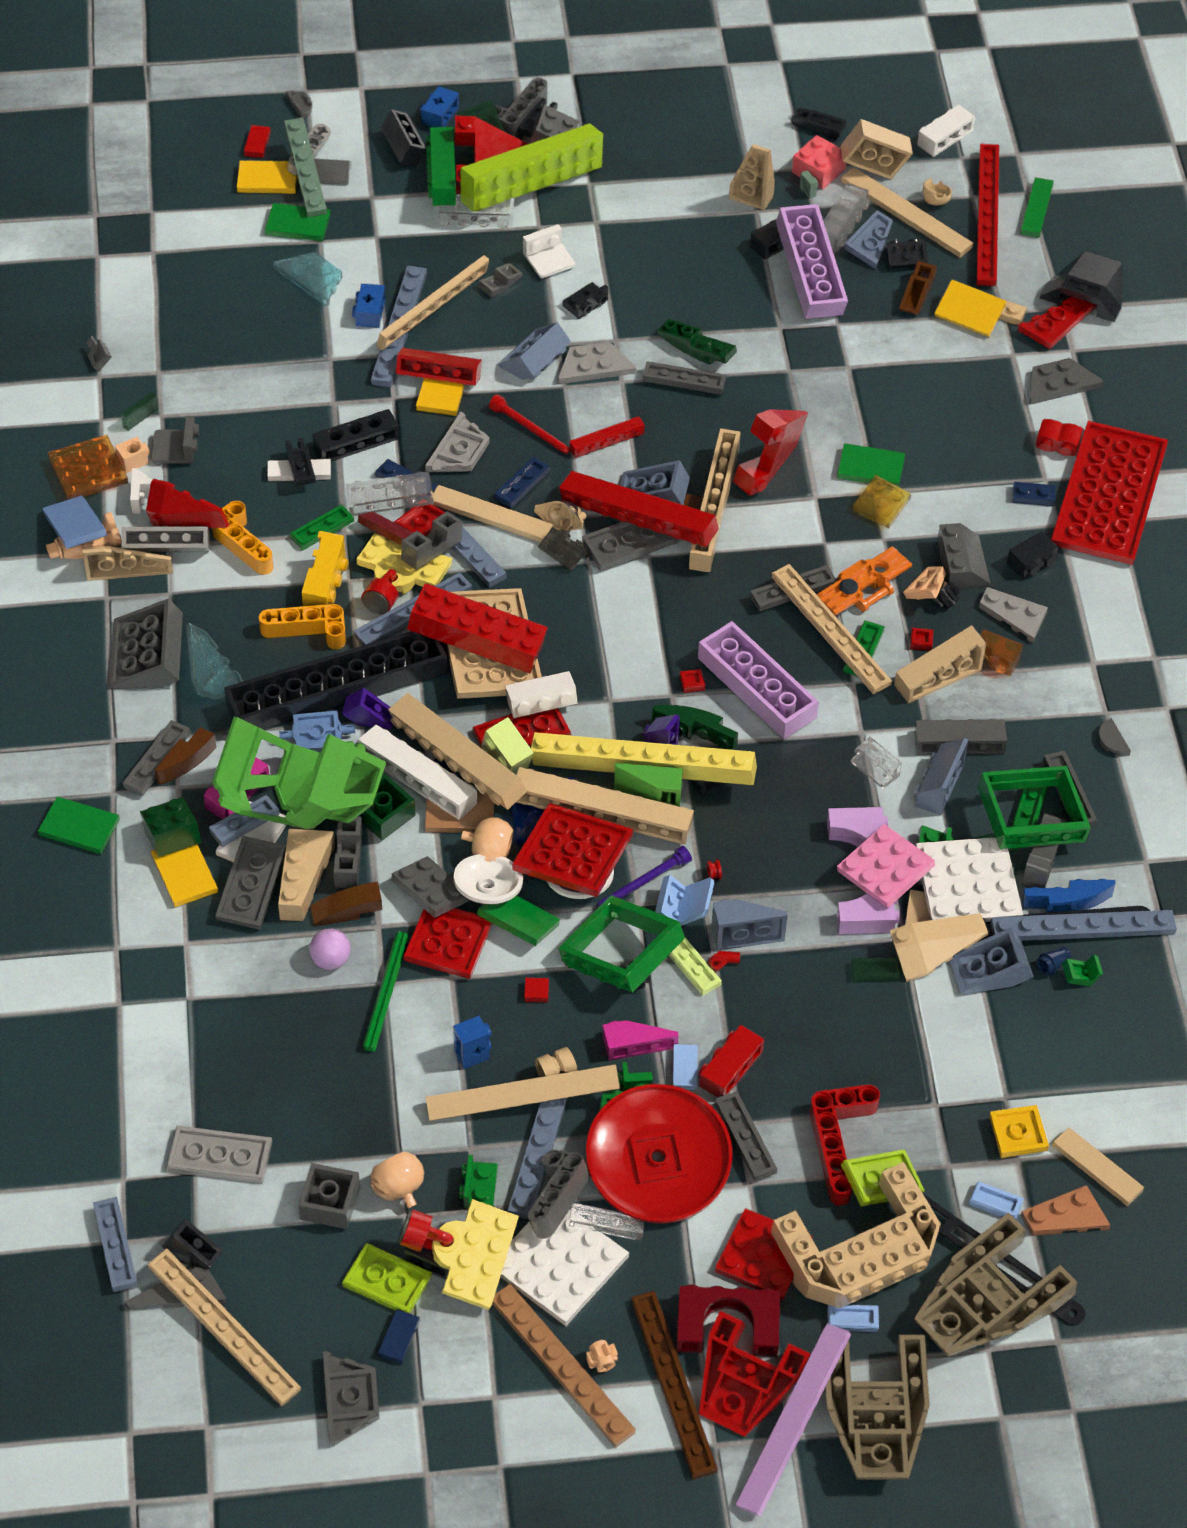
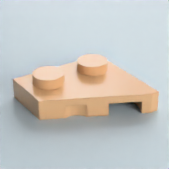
[903,566,946,600]

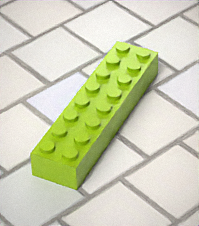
[461,123,603,212]

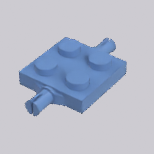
[279,711,355,753]

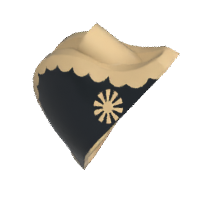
[534,500,586,532]

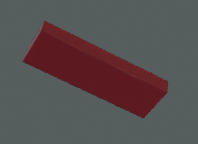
[357,511,413,546]

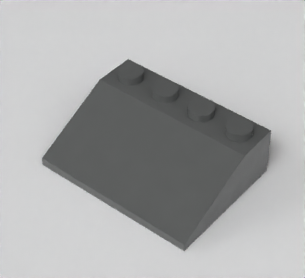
[109,598,183,689]

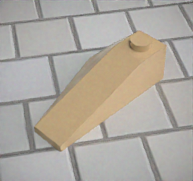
[729,144,775,210]
[82,546,173,581]
[890,913,988,982]

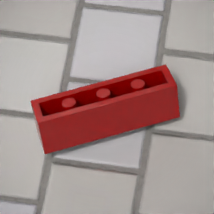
[396,348,482,386]

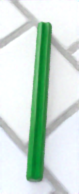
[363,931,408,1052]

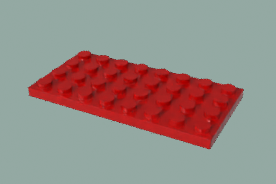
[1051,421,1168,565]

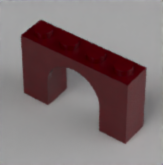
[677,1284,780,1357]

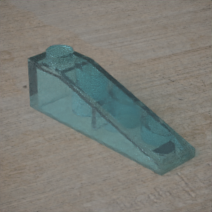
[186,623,243,700]

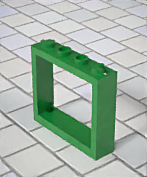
[977,766,1091,849]
[558,895,685,993]

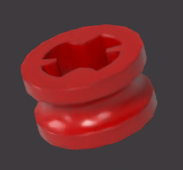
[706,859,722,880]

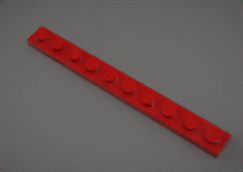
[976,143,999,286]

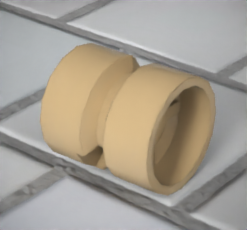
[535,1047,578,1077]

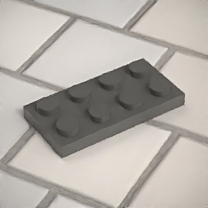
[582,522,677,571]
[215,836,286,930]

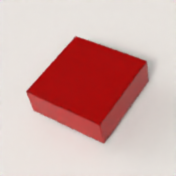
[910,628,933,651]
[679,669,705,693]
[525,978,549,1003]

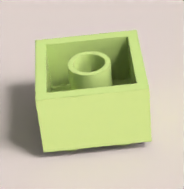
[481,717,533,775]

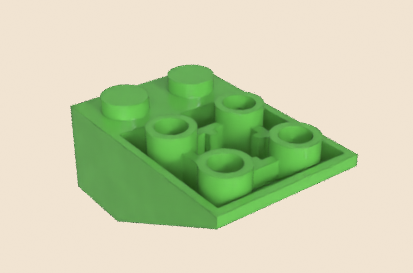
[614,763,683,807]

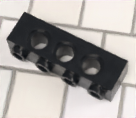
[312,409,399,462]

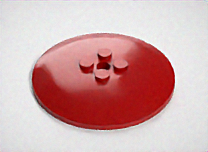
[586,1084,732,1223]

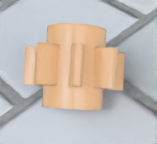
[586,1340,618,1372]

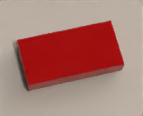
[244,125,271,158]

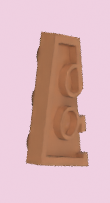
[1021,1185,1110,1236]

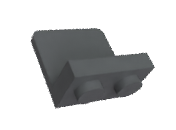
[152,416,199,464]

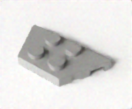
[559,342,636,384]
[425,412,489,472]

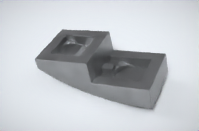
[478,263,523,297]

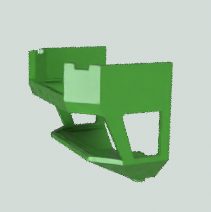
[212,717,386,829]

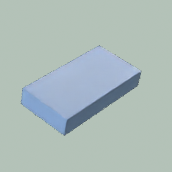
[673,1044,698,1090]
[969,1181,1024,1219]
[827,1305,879,1332]

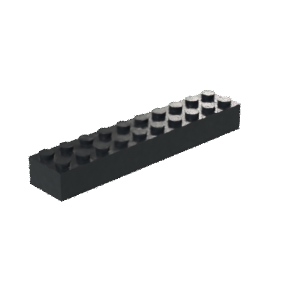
[224,631,448,729]

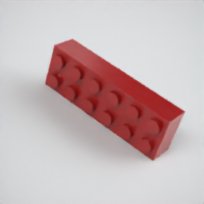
[407,583,548,674]

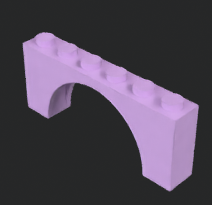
[827,807,899,934]

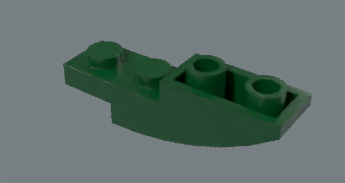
[657,319,737,365]
[652,705,738,750]

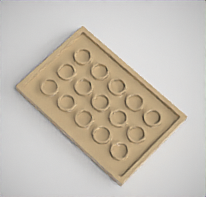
[446,588,542,699]

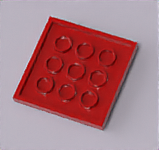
[512,803,633,897]

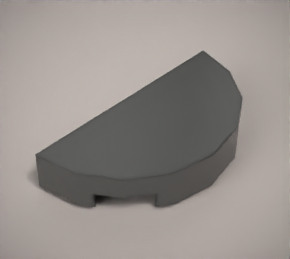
[285,90,313,118]
[1098,718,1131,757]

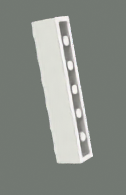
[358,725,477,820]

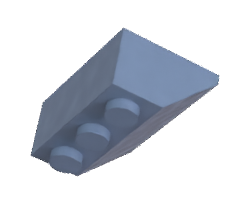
[498,322,571,380]
[914,738,969,815]

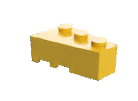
[302,531,348,606]

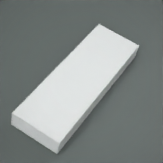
[268,459,331,481]

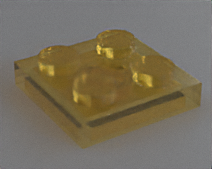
[853,475,911,529]

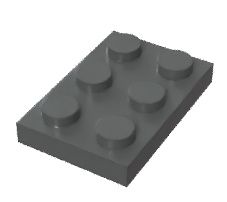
[391,856,470,918]

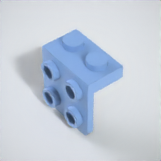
[655,875,714,926]

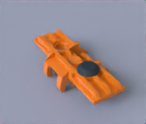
[816,546,912,616]

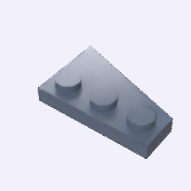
[844,210,893,269]

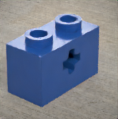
[420,86,459,127]
[352,283,386,328]
[453,1016,492,1069]

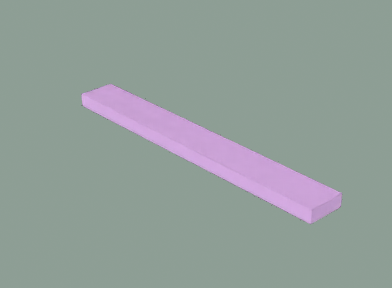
[736,1323,851,1517]

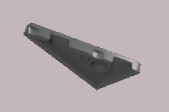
[125,1266,226,1310]

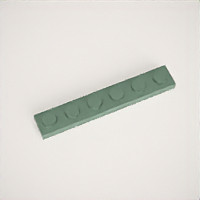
[284,118,327,217]

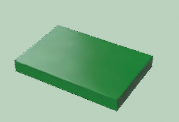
[265,203,331,242]
[837,443,905,488]
[38,796,120,854]
[477,896,561,946]

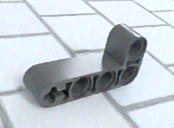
[486,78,547,137]
[1022,813,1066,888]
[527,1150,590,1239]

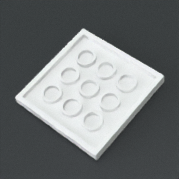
[916,838,1023,922]
[500,1210,629,1326]

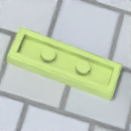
[668,938,722,996]

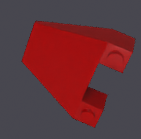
[454,116,528,194]
[732,409,808,495]
[699,1311,811,1437]

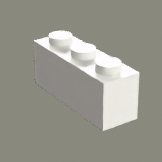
[917,105,975,157]
[505,671,578,718]

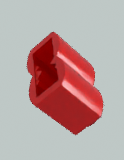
[1036,419,1083,456]

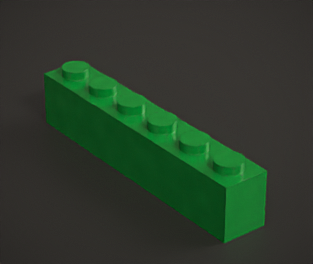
[426,127,456,206]

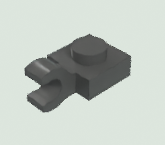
[86,336,112,371]

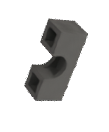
[401,511,463,570]
[334,817,362,888]

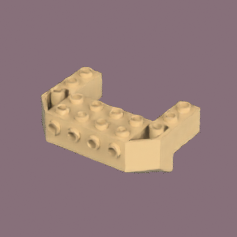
[771,1162,940,1309]

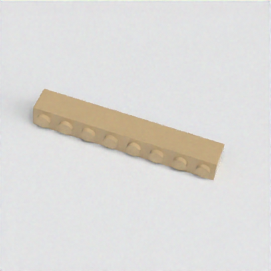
[689,428,741,573]
[388,692,527,810]
[516,767,694,845]

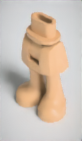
[46,512,122,559]

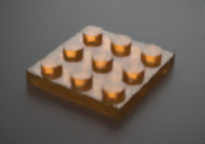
[48,435,128,500]

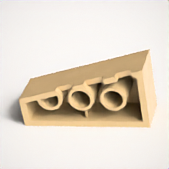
[894,625,986,703]
[278,829,336,921]

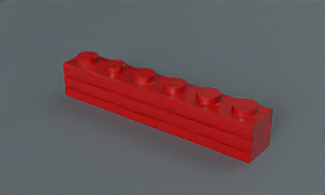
[569,416,645,458]

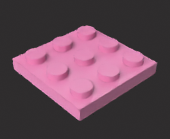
[837,824,935,908]

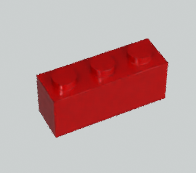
[698,1025,764,1098]

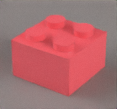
[792,135,846,190]

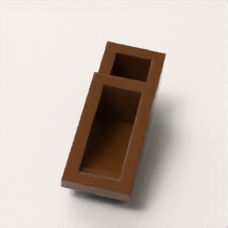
[899,261,937,315]
[155,727,217,785]
[311,881,382,927]

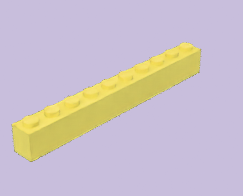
[531,732,757,785]

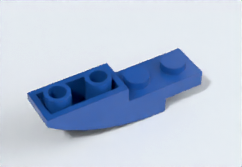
[1022,879,1116,913]

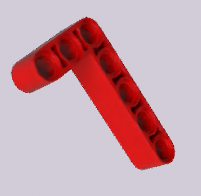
[810,1085,880,1206]

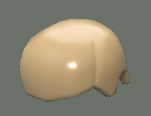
[922,179,952,206]

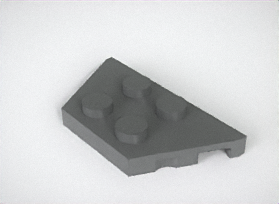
[1029,358,1103,405]
[323,1351,380,1446]

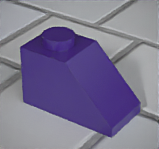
[342,688,393,729]
[643,714,680,745]

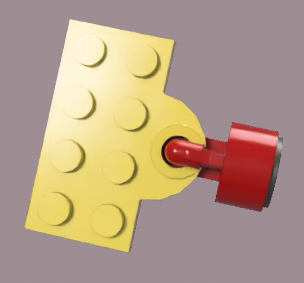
[357,533,452,615]
[398,1199,519,1310]

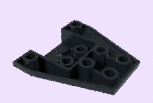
[1039,251,1122,322]

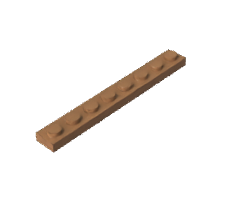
[492,1284,636,1448]

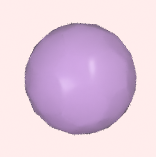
[309,928,351,970]

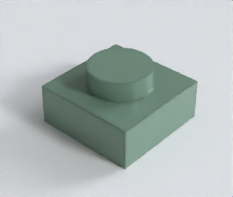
[800,170,818,199]

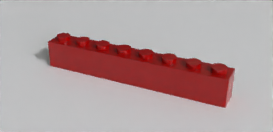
[559,471,719,547]

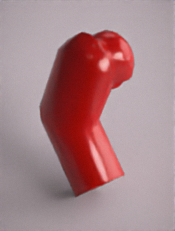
[708,951,740,971]

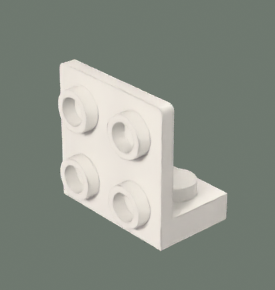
[523,224,575,278]

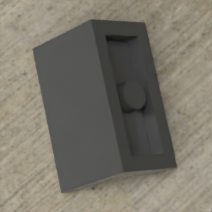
[314,159,351,184]

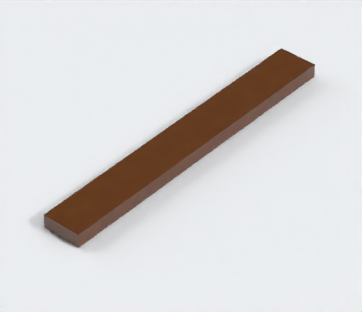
[631,1291,718,1480]

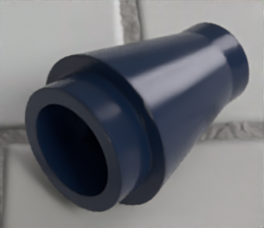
[1036,947,1071,975]

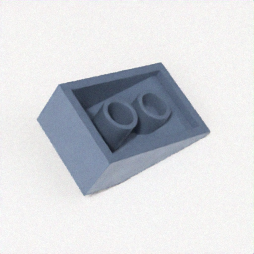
[620,460,690,505]
[711,899,788,951]
[950,928,1034,995]

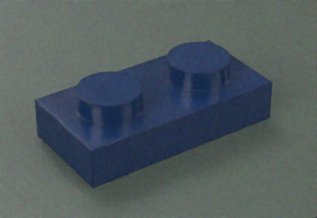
[1012,481,1056,506]

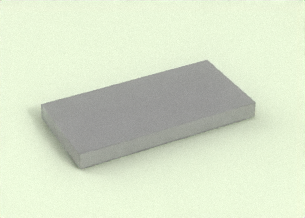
[166,1126,272,1184]

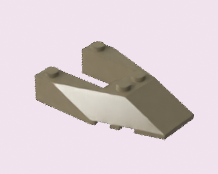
[914,1212,1078,1357]
[824,1335,930,1480]

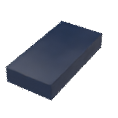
[378,1310,420,1364]

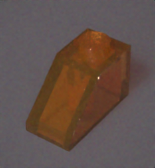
[981,629,1023,676]

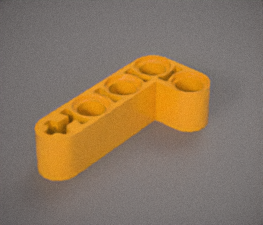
[212,501,274,575]
[259,604,346,650]

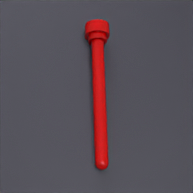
[489,394,570,454]

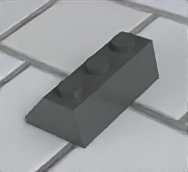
[937,523,990,589]

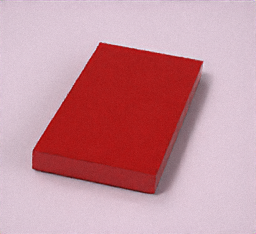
[472,708,571,748]

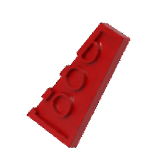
[1018,297,1097,349]

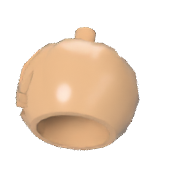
[461,817,513,862]
[370,1151,424,1209]

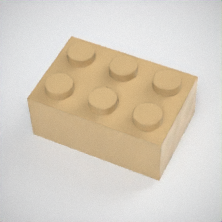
[840,119,913,180]

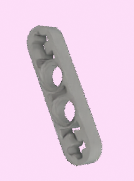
[287,124,331,175]

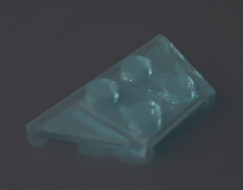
[273,252,342,307]

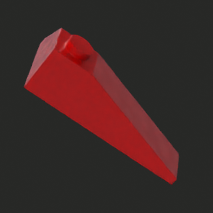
[146,479,229,529]

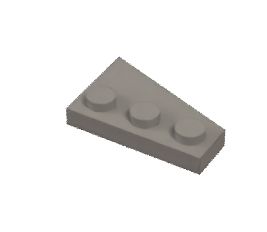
[979,587,1048,643]

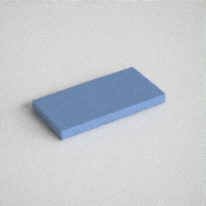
[42,495,107,549]

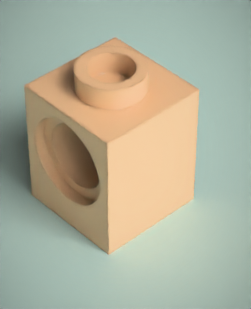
[115,437,150,473]

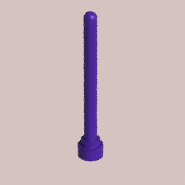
[597,846,692,908]

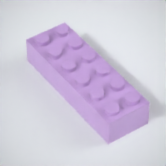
[776,204,848,319]
[698,621,819,739]

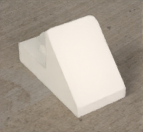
[130,468,152,514]

